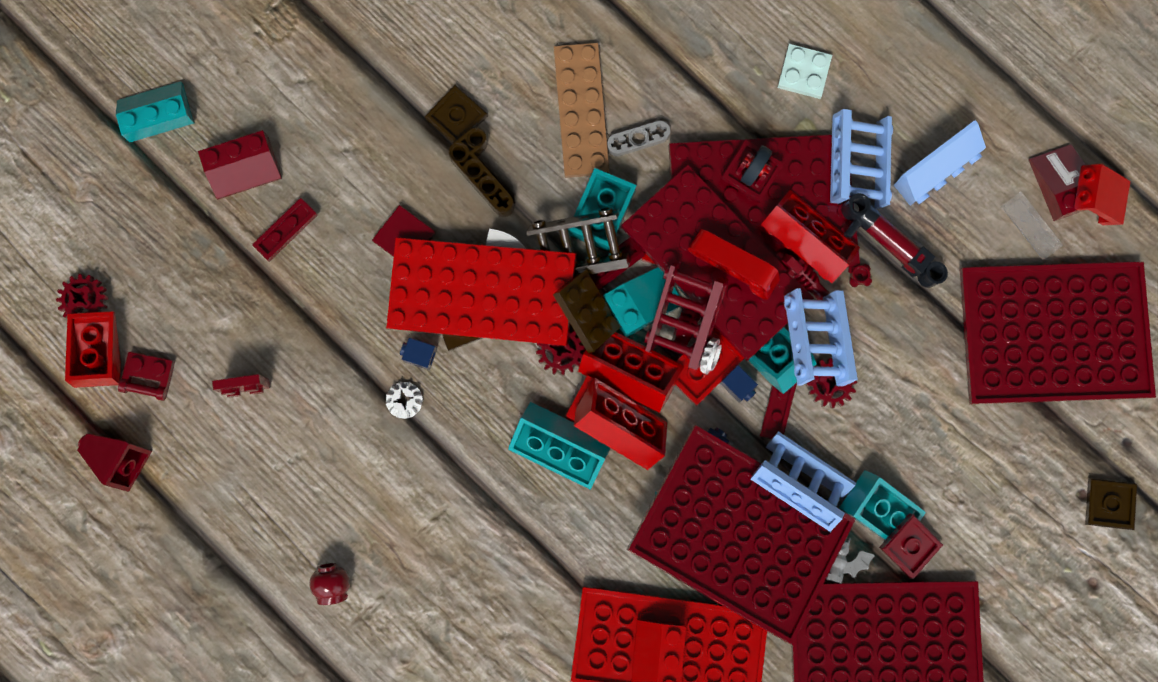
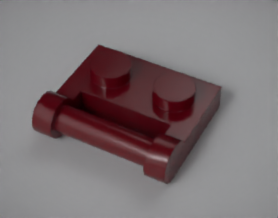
[118,352,175,401]

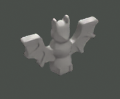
[826,538,875,584]

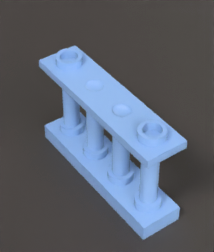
[830,109,893,209]
[784,288,858,386]
[751,431,856,531]

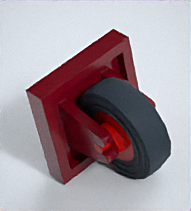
[721,140,784,203]

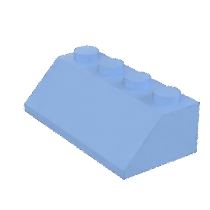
[894,120,986,206]

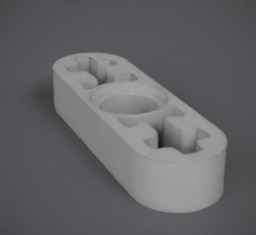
[607,121,670,156]

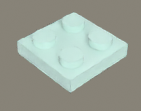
[777,44,832,99]

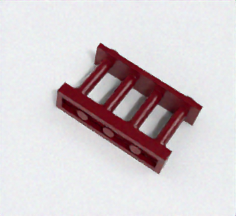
[645,261,729,370]

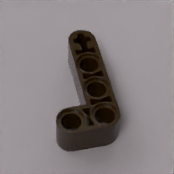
[449,128,514,217]

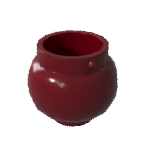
[309,563,350,605]

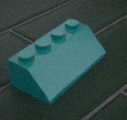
[508,402,610,490]

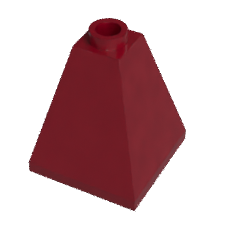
[77,434,152,492]

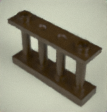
[526,207,631,276]

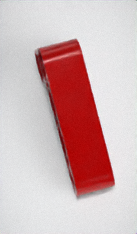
[688,229,780,300]

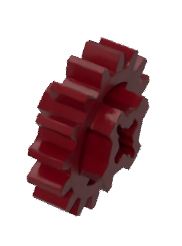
[56,274,109,318]
[536,331,586,376]
[806,358,857,409]

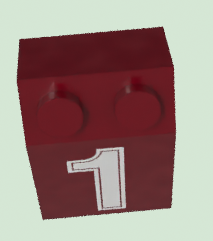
[1029,144,1086,221]

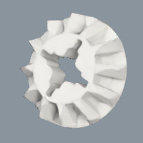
[700,338,721,374]
[386,382,423,419]

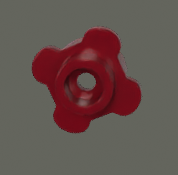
[848,264,872,287]

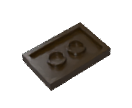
[553,269,620,353]

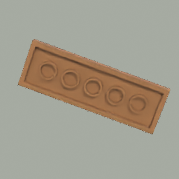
[554,43,609,178]

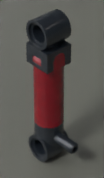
[841,193,948,288]

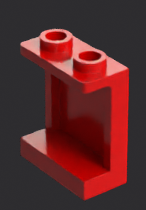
[1074,164,1131,225]

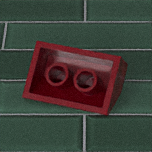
[198,130,282,200]

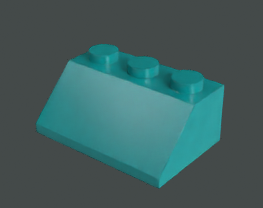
[116,81,194,142]

